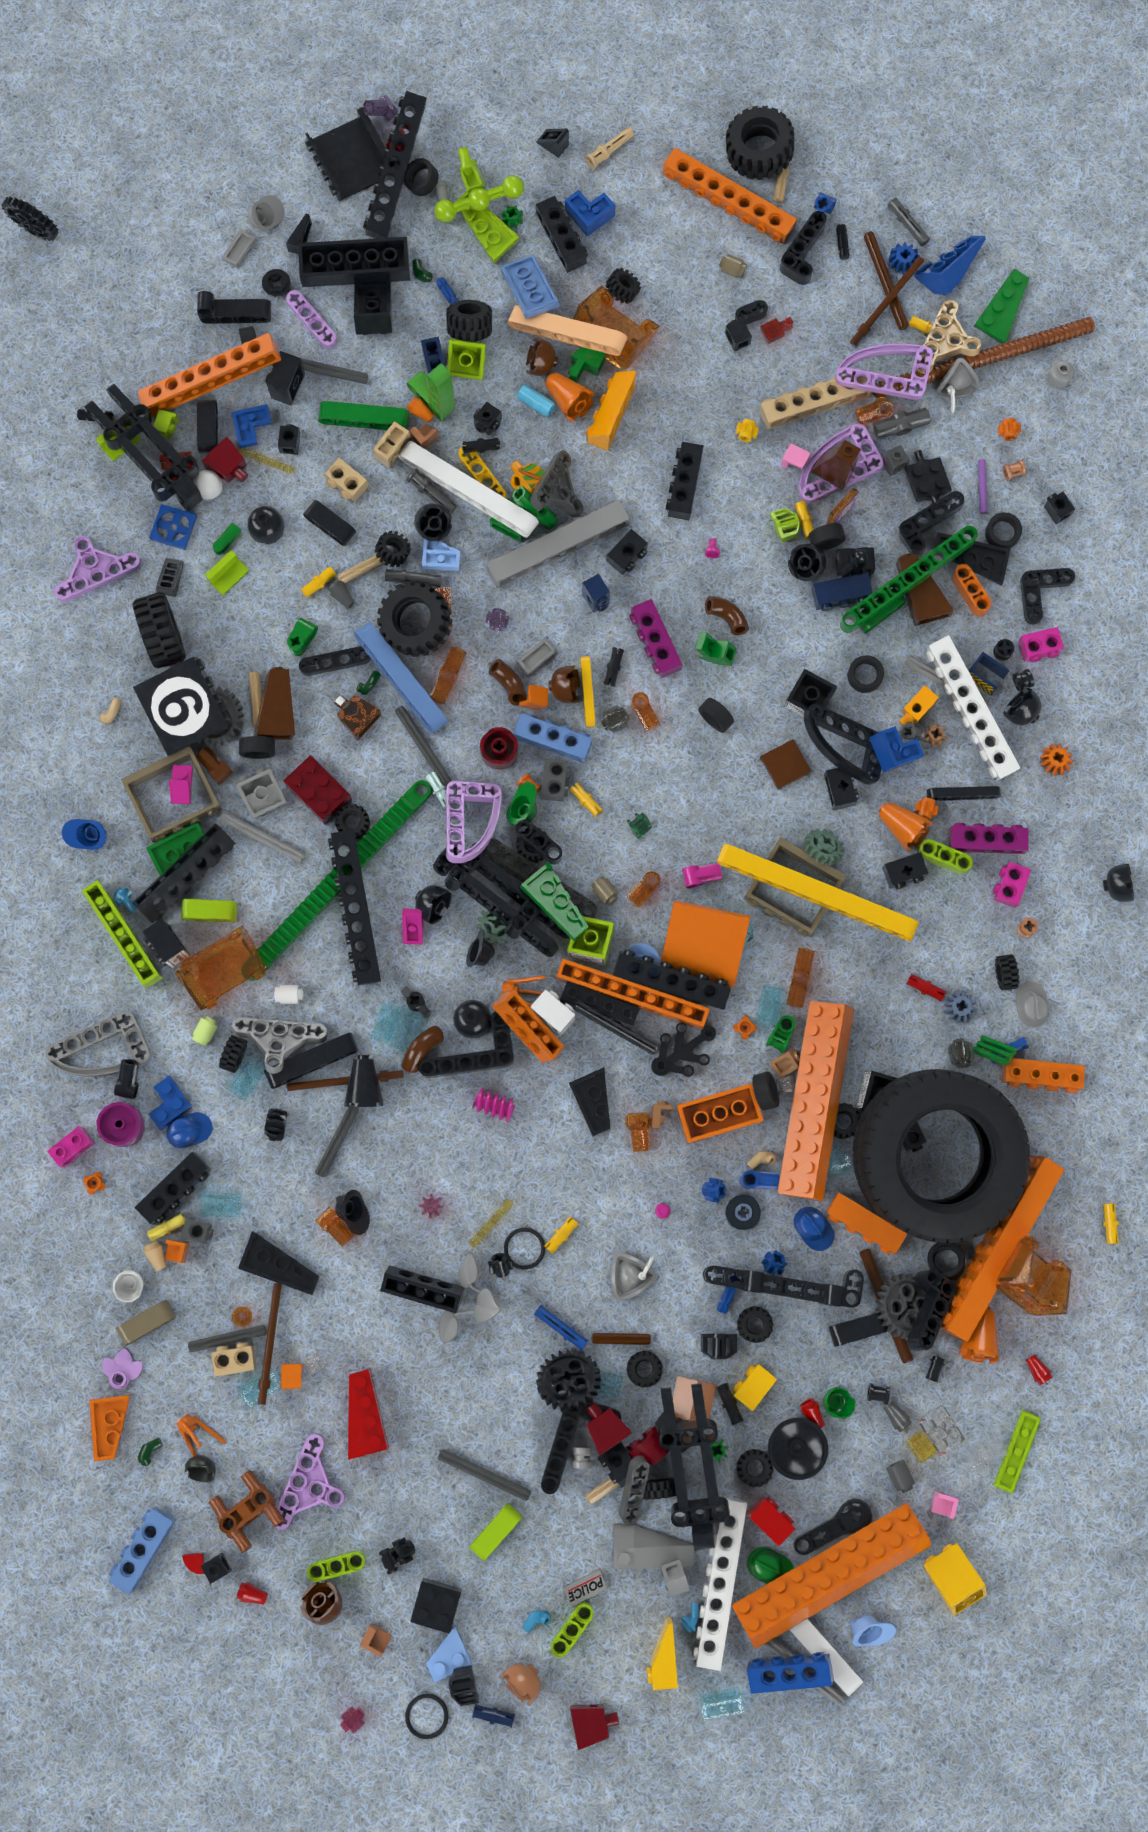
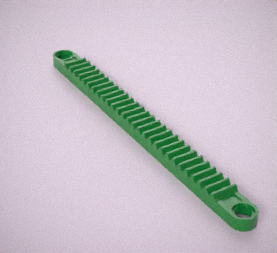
[242,780,432,981]

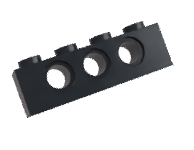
[536,196,588,273]
[665,442,704,521]
[560,981,640,1029]
[134,1152,211,1225]
[380,1265,465,1314]

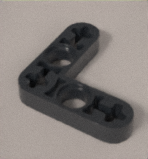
[1020,568,1075,625]

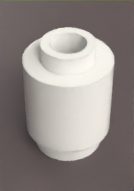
[274,985,304,1004]

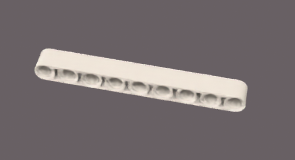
[398,441,539,538]

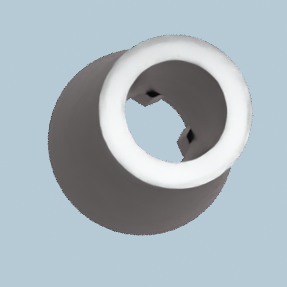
[328,580,355,609]
[883,1401,912,1432]

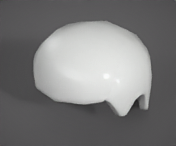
[193,470,223,500]
[113,1270,144,1302]

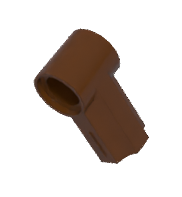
[196,747,233,785]

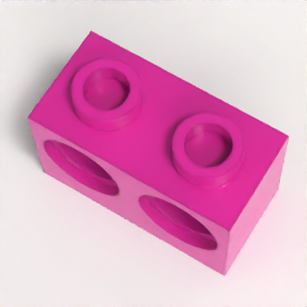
[1018,627,1064,663]
[992,862,1031,908]
[47,1126,95,1168]

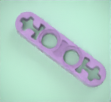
[286,290,337,349]

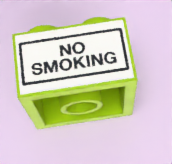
[567,916,615,966]

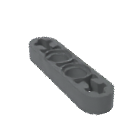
[619,1456,650,1525]

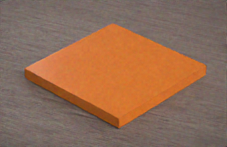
[661,900,750,987]

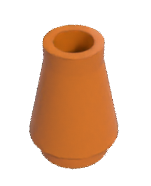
[407,397,435,423]

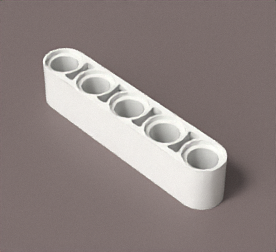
[789,1619,863,1696]

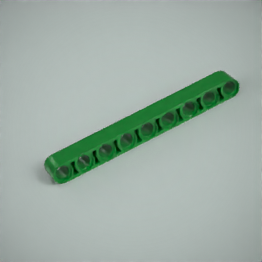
[840,526,978,633]

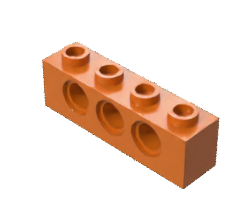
[492,990,565,1063]

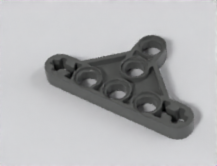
[530,450,584,517]

